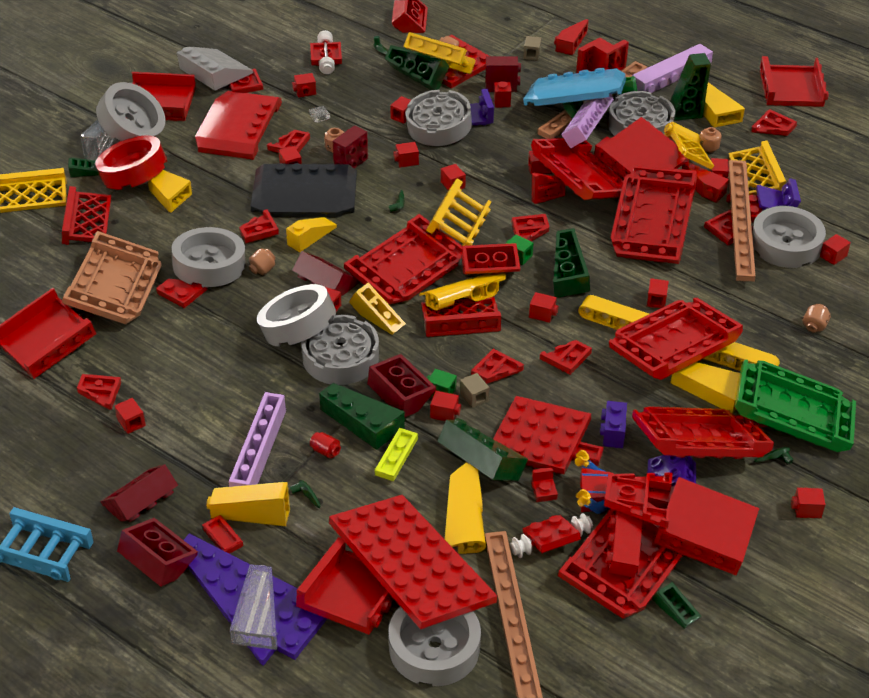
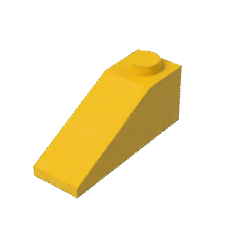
[286,217,337,252]
[349,283,406,335]

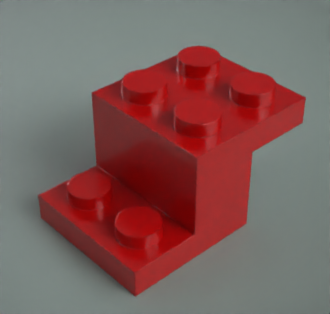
[576,38,629,73]

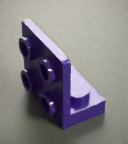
[470,89,494,125]
[756,179,801,210]
[647,455,696,486]

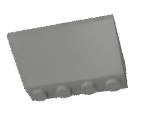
[177,47,253,90]

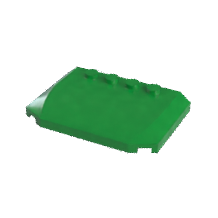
[735,359,856,452]

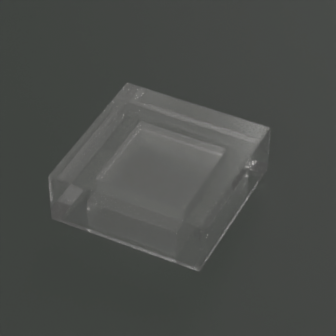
[309,105,330,123]

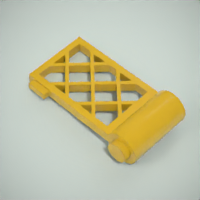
[664,122,714,170]

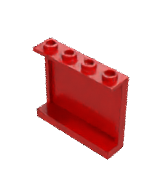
[759,56,829,107]
[126,72,196,121]
[598,117,689,179]
[0,288,96,379]
[654,477,759,575]
[296,537,394,635]

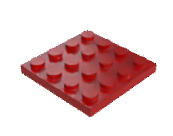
[442,35,489,89]
[493,396,591,475]

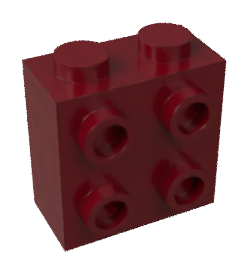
[485,56,521,92]
[332,125,368,168]

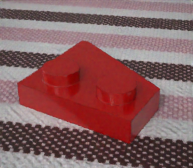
[751,109,797,136]
[239,209,279,243]
[511,214,550,241]

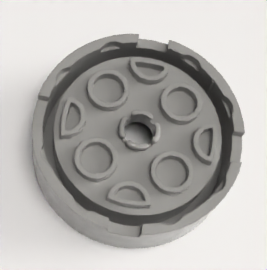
[96,82,165,141]
[405,90,472,146]
[608,91,675,136]
[752,206,826,268]
[172,227,245,287]
[257,284,336,346]
[301,315,379,385]
[389,606,481,686]

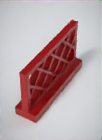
[62,186,111,245]
[421,297,501,337]

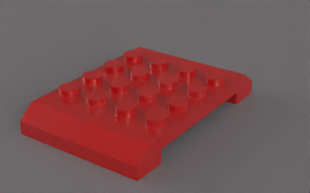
[531,138,624,200]

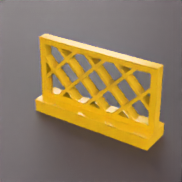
[728,141,786,196]
[0,168,67,213]

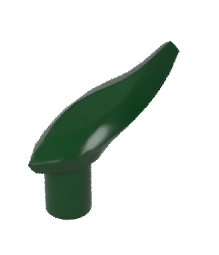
[373,36,388,54]
[389,190,405,212]
[754,447,794,465]
[289,480,321,509]

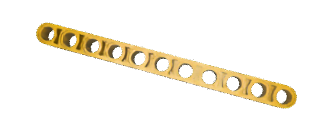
[578,295,780,371]

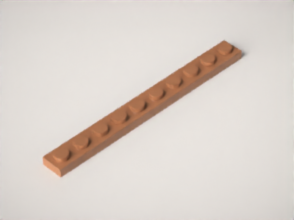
[538,61,648,139]
[729,160,756,282]
[485,531,543,698]

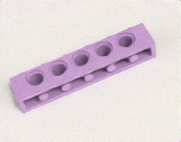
[561,93,614,148]

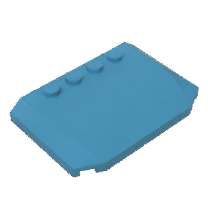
[523,68,626,106]

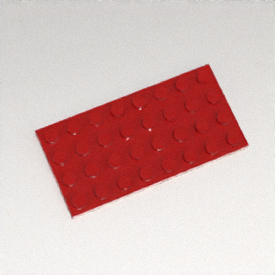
[329,495,498,629]

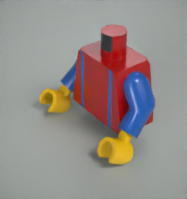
[575,450,614,514]

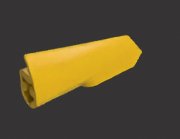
[419,273,506,310]
[445,462,486,554]

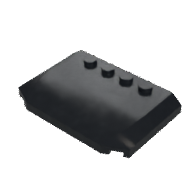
[251,163,357,218]

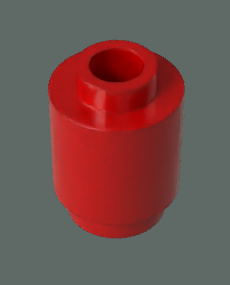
[310,432,341,459]

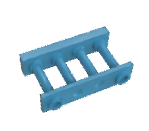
[0,507,94,582]

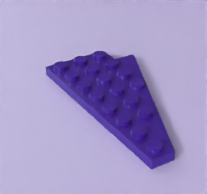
[184,534,327,666]

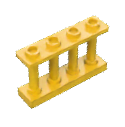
[403,32,476,74]
[426,178,491,246]

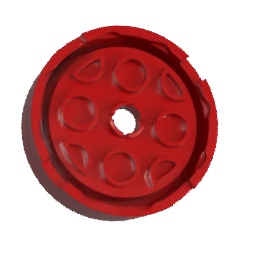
[95,135,167,189]

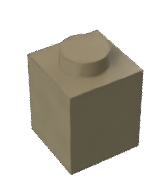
[523,36,542,60]
[460,373,490,408]

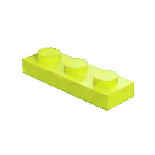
[375,428,418,481]

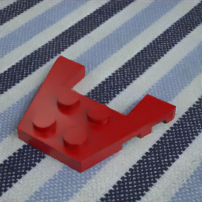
[604,472,673,528]

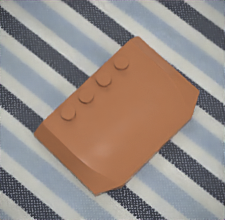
[62,231,162,324]

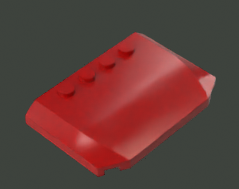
[195,91,282,160]
[611,165,697,264]
[344,214,462,304]
[609,298,743,380]
[632,407,774,459]
[557,502,684,619]

